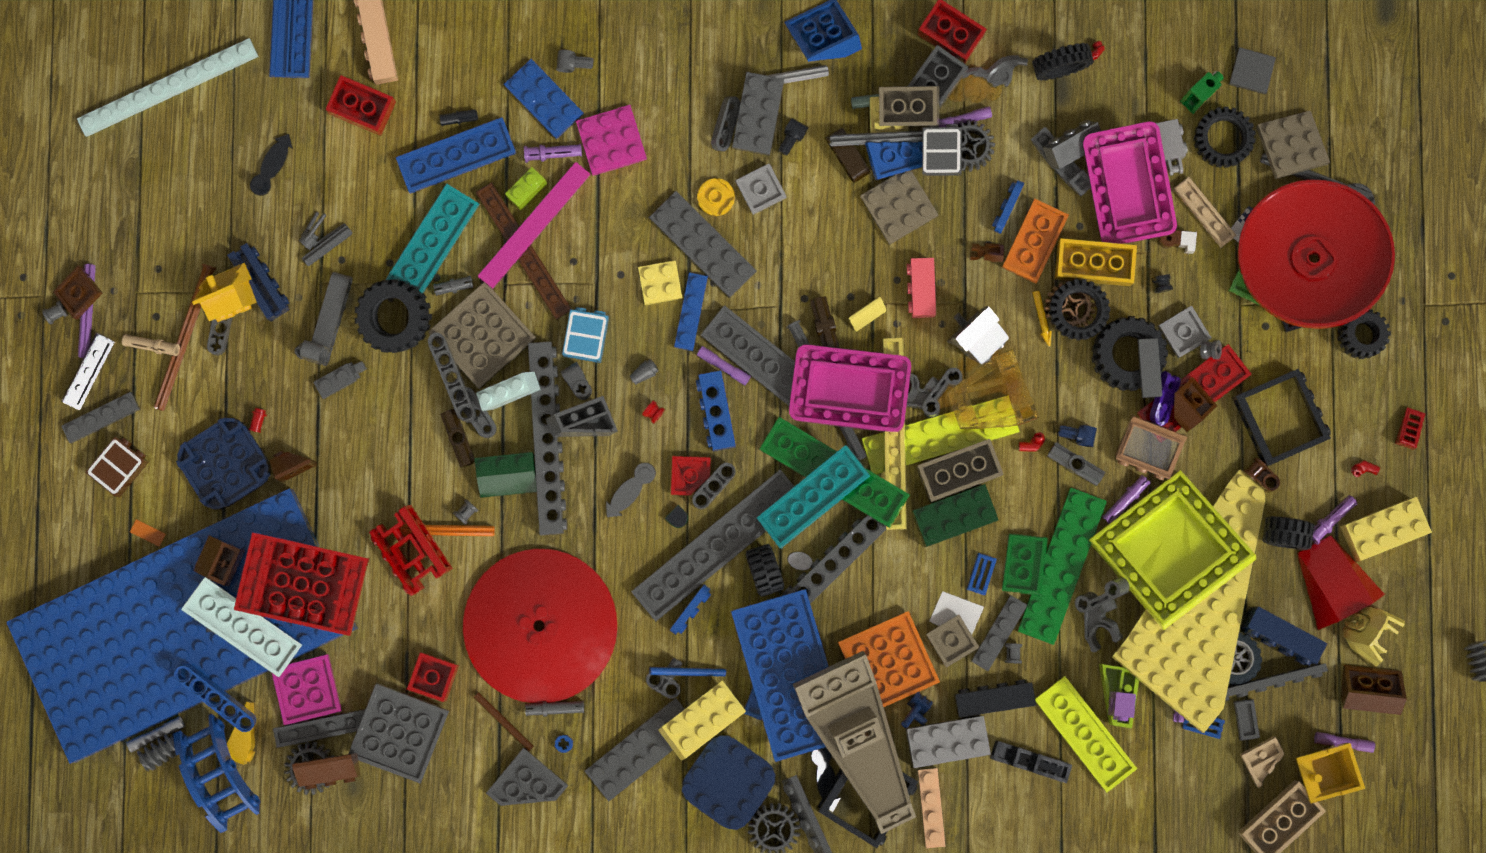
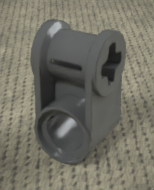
[560,362,592,400]

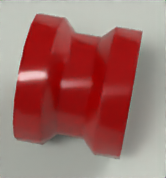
[642,400,666,424]

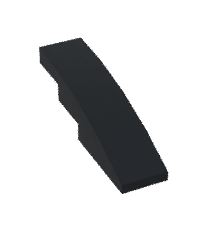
[990,740,1072,783]

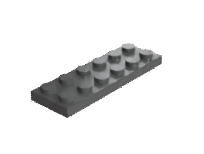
[649,191,757,298]
[701,305,795,406]
[585,698,684,802]

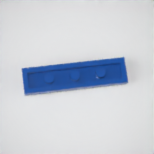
[674,273,708,351]

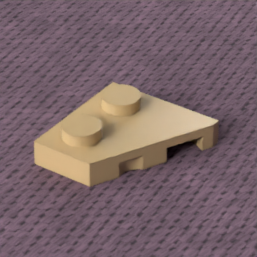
[1240,736,1284,788]

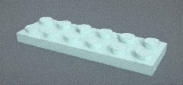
[181,577,302,677]

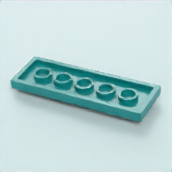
[386,184,480,293]
[757,445,871,549]

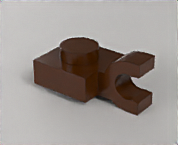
[970,243,1004,262]

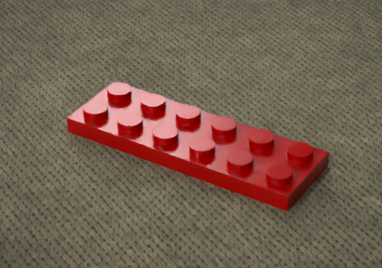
[1137,344,1252,443]

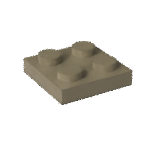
[926,614,979,668]

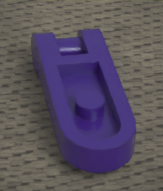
[1150,371,1181,426]

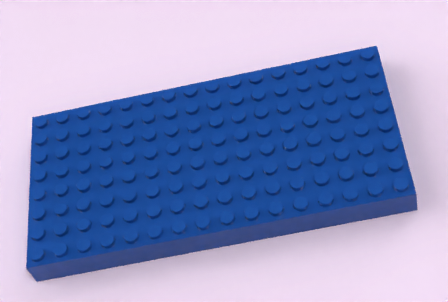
[6,488,358,764]

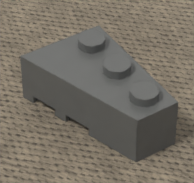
[546,396,618,437]

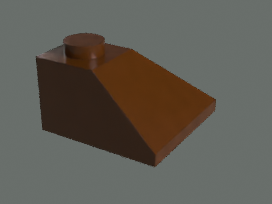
[1174,377,1217,432]
[270,451,317,482]

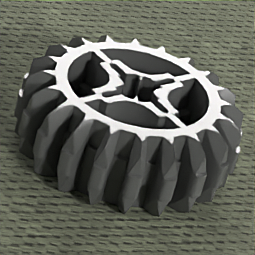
[959,120,995,172]
[284,742,334,795]
[748,803,800,853]

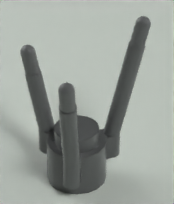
[299,212,346,250]

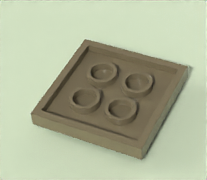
[1256,111,1330,179]
[860,170,938,245]

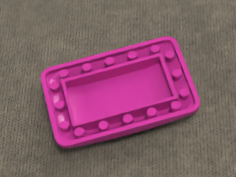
[1083,122,1177,244]
[789,345,911,432]

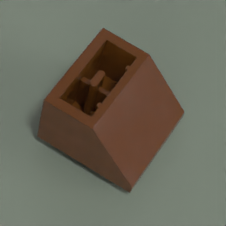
[193,535,245,586]

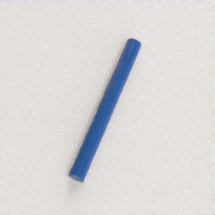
[649,667,726,677]

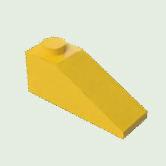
[227,701,255,765]

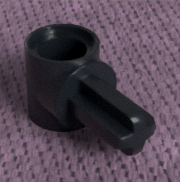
[778,118,809,156]

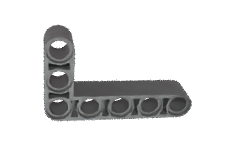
[300,272,353,366]

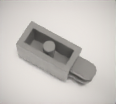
[1156,119,1187,176]

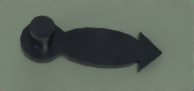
[250,134,293,196]
[810,747,840,812]

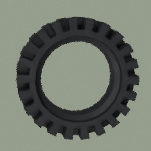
[1032,43,1094,81]
[1194,107,1256,168]
[1049,279,1110,340]

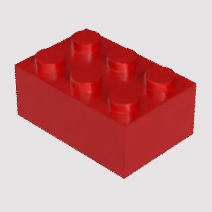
[917,0,987,64]
[325,75,396,136]

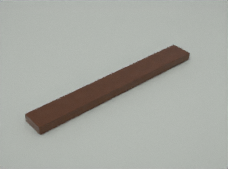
[476,182,572,320]

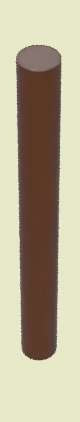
[474,692,534,751]

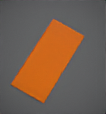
[130,519,166,547]

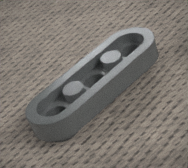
[711,96,741,151]
[456,387,497,438]

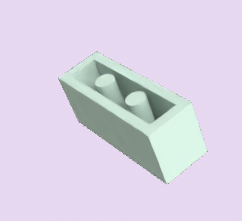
[476,372,541,411]

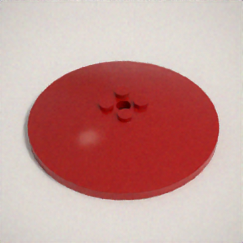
[1238,180,1395,329]
[463,549,618,703]

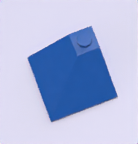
[784,0,862,62]

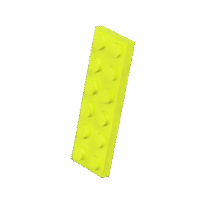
[1035,676,1137,793]

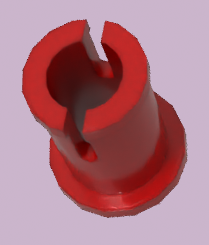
[248,408,267,433]

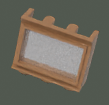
[1115,414,1188,480]

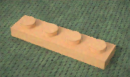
[918,768,946,848]

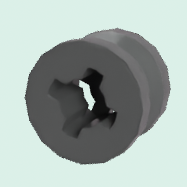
[1200,340,1222,359]

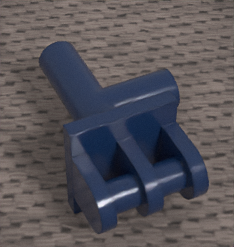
[901,691,933,728]

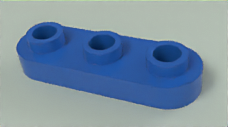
[992,180,1024,234]
[670,584,711,635]

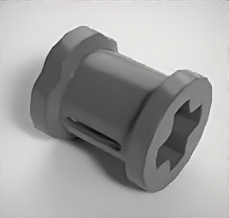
[42,301,68,325]
[453,499,479,524]
[1005,644,1022,664]

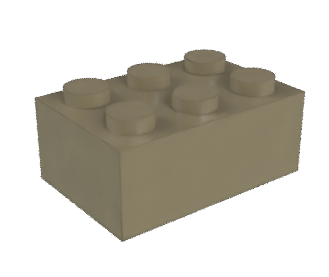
[879,86,939,126]

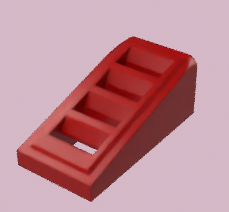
[1395,407,1425,450]

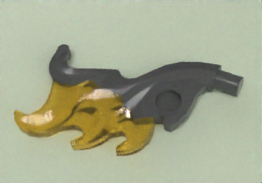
[949,55,1028,103]

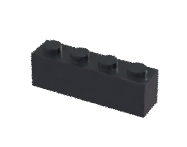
[954,679,1036,718]

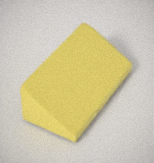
[848,297,886,332]

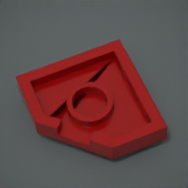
[671,456,711,496]

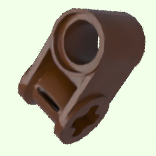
[1243,457,1280,493]

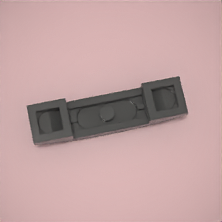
[1030,127,1091,197]

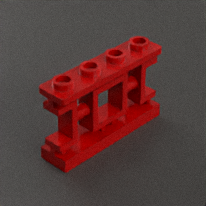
[369,505,453,596]

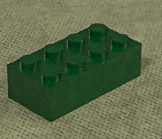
[912,484,999,548]

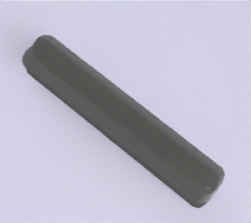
[302,225,352,266]

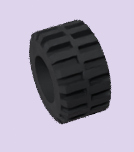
[1337,309,1391,359]
[1262,516,1315,550]
[746,544,784,597]

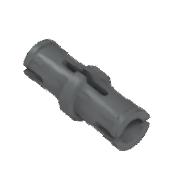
[433,275,473,296]

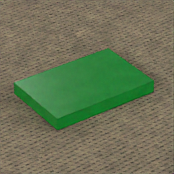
[1002,534,1048,596]

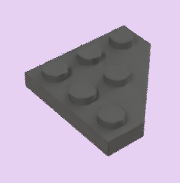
[486,748,568,806]

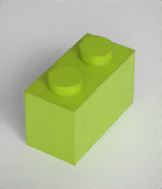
[505,167,547,211]

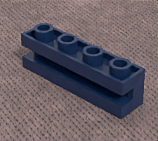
[227,243,290,322]

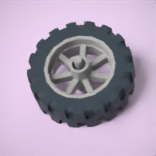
[1229,632,1262,685]

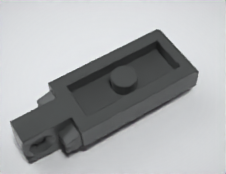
[314,361,367,399]

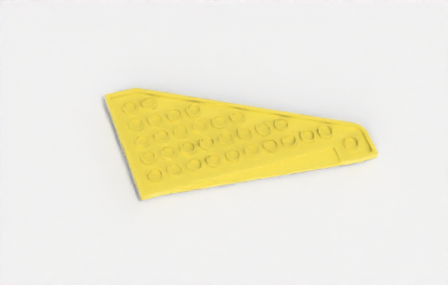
[1112,469,1265,733]

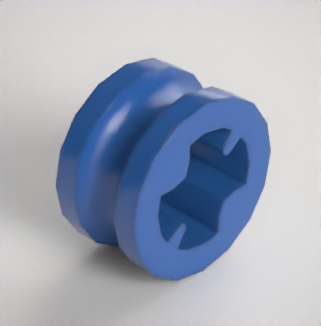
[555,735,573,753]

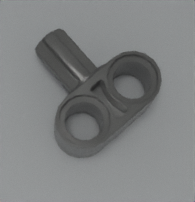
[646,658,682,698]

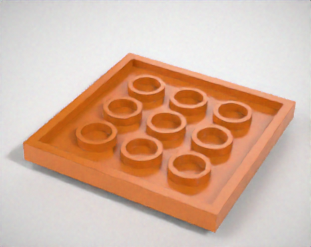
[838,611,940,707]

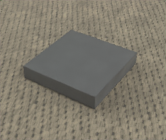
[1229,47,1276,94]

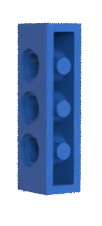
[696,371,736,452]

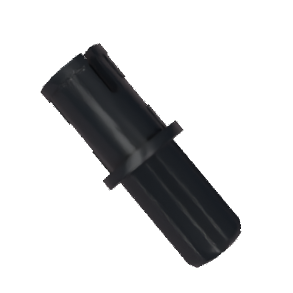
[440,109,478,126]

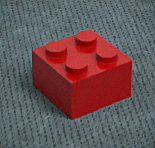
[407,652,459,702]

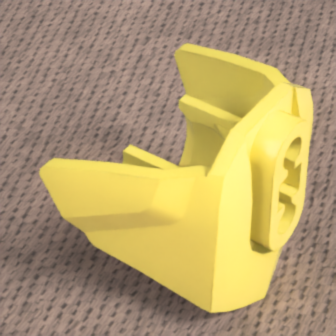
[1343,606,1405,668]

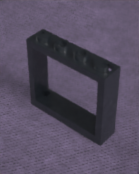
[1232,368,1331,467]
[816,768,918,848]

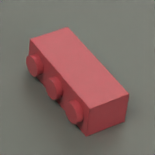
[906,258,936,318]

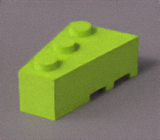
[1099,664,1139,728]

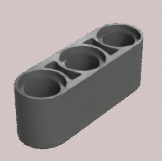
[692,463,736,510]

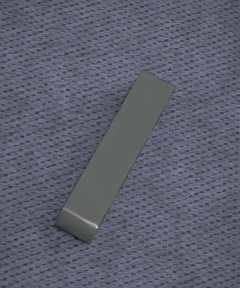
[428,333,476,423]

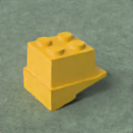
[192,263,257,322]
[1296,743,1365,803]

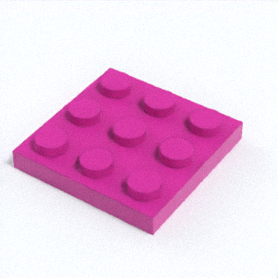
[576,105,647,176]
[272,654,342,725]

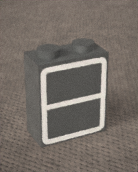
[922,124,962,176]

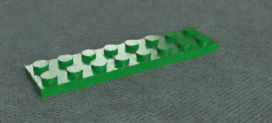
[759,417,910,528]
[1017,488,1107,645]

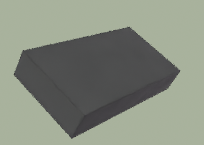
[1233,699,1260,740]

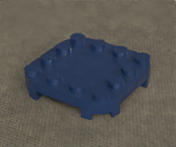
[176,418,271,510]
[682,735,775,830]

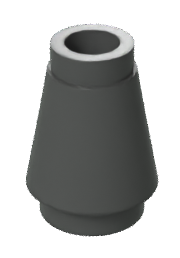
[629,359,659,385]

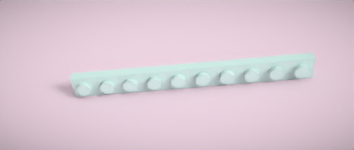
[77,38,259,137]

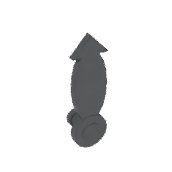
[606,462,656,517]

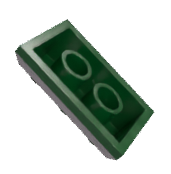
[475,452,537,498]

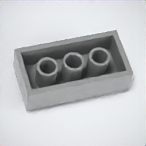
[906,715,991,768]

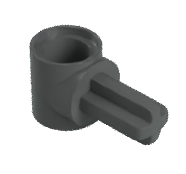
[556,50,594,73]

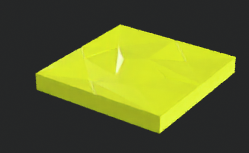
[1089,470,1256,630]

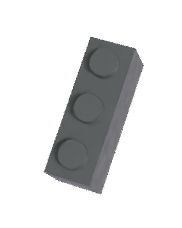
[1042,120,1101,169]

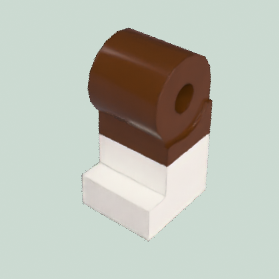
[1159,230,1197,254]

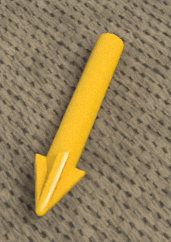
[1032,291,1052,347]

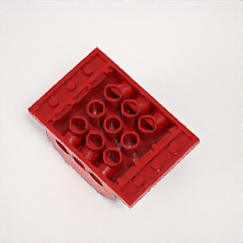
[234,532,369,636]

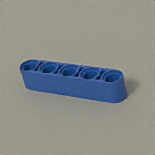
[174,663,256,732]

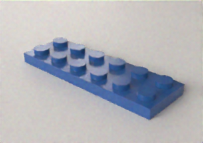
[396,117,516,194]

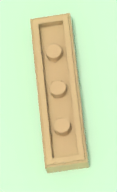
[1173,177,1236,248]

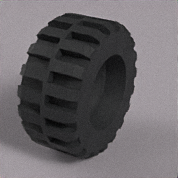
[354,279,432,353]
[1091,316,1168,391]

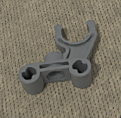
[906,368,962,418]
[1075,577,1129,652]

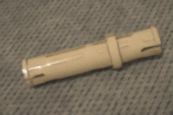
[122,334,180,356]

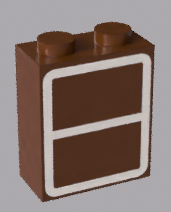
[85,437,149,498]

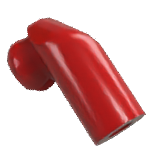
[1091,41,1105,60]
[1019,432,1045,452]
[1351,460,1380,477]

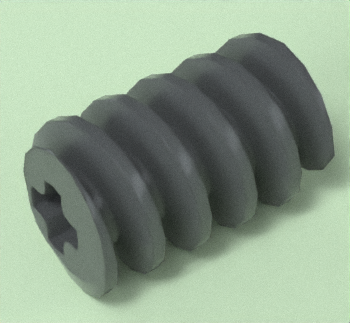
[1464,640,1486,682]
[137,734,176,772]

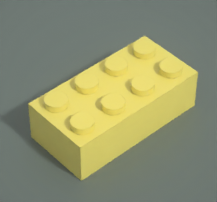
[1340,497,1432,562]
[658,680,746,761]

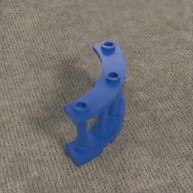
[174,714,260,833]

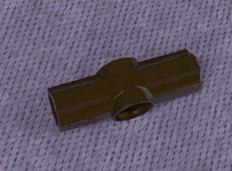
[810,296,840,348]
[440,409,475,468]

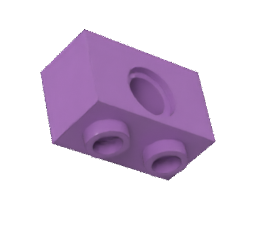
[1108,691,1136,721]

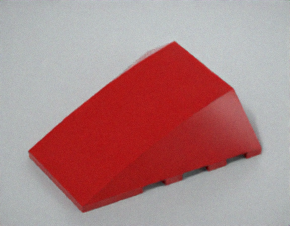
[1297,535,1385,630]

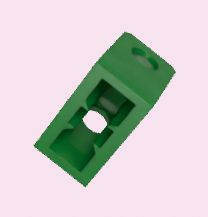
[1180,71,1224,114]

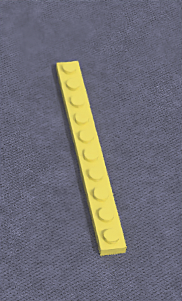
[883,338,907,530]

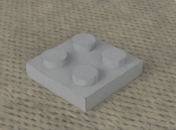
[735,164,787,215]
[1158,306,1211,358]

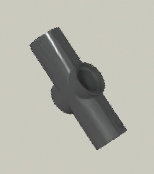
[1047,442,1105,486]

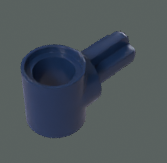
[1058,425,1097,447]

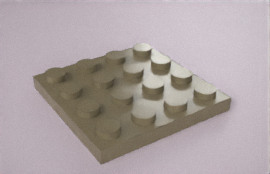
[428,283,537,389]

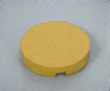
[697,178,735,216]

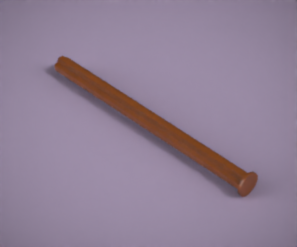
[154,264,217,411]

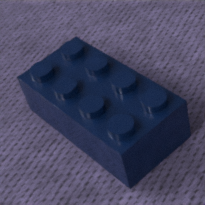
[1240,606,1328,666]

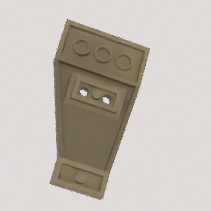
[793,651,916,834]

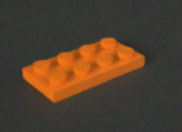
[1002,199,1069,284]

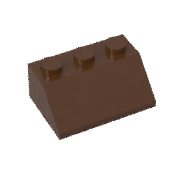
[1341,665,1407,715]
[292,753,360,790]

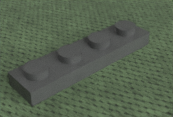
[61,392,141,444]
[971,595,1027,671]

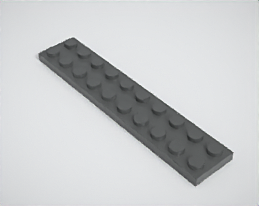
[631,470,794,622]

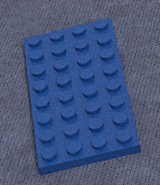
[731,589,829,762]

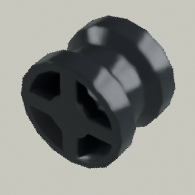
[1151,274,1173,294]

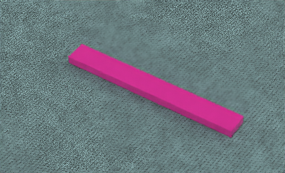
[478,162,590,289]

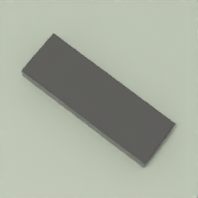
[1137,338,1162,398]

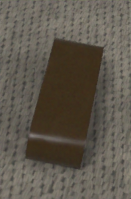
[825,127,870,183]

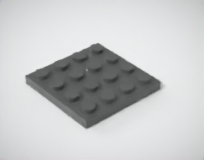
[348,683,449,784]

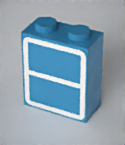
[562,307,609,363]

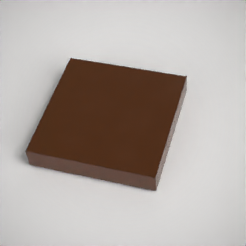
[53,265,103,320]

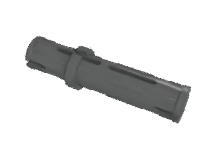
[525,701,584,717]

